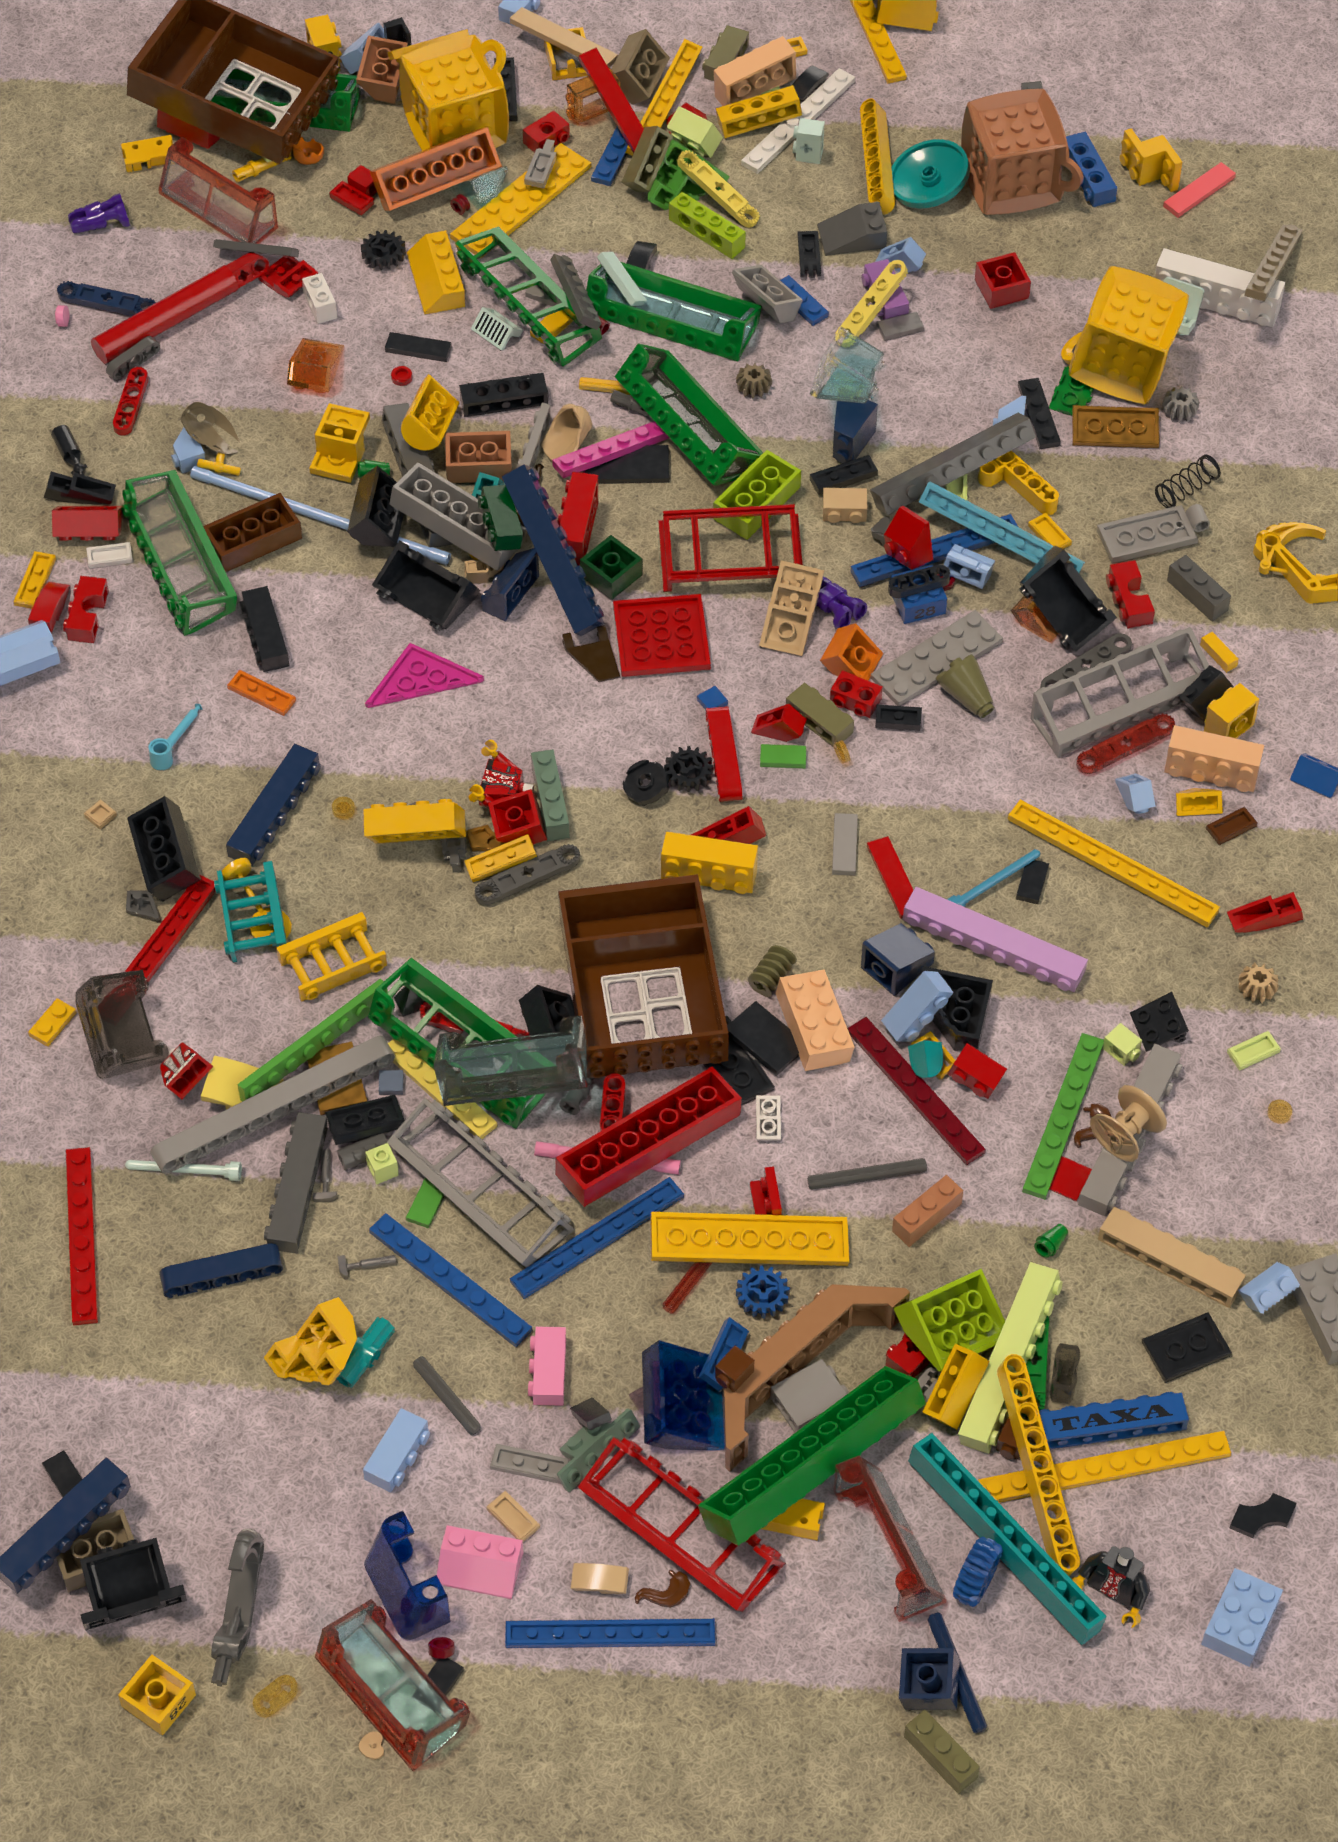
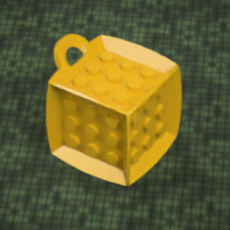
[399,35,509,151]
[1061,266,1189,404]

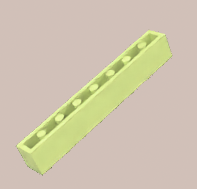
[958,1262,1063,1454]

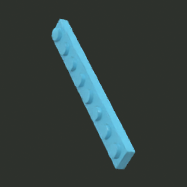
[919,482,1085,573]

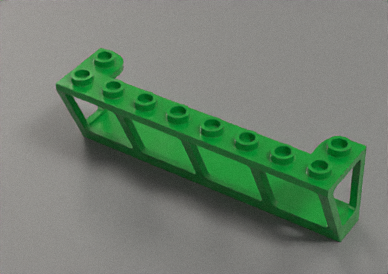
[455,226,602,367]
[368,957,560,1129]

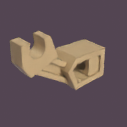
[464,555,514,583]

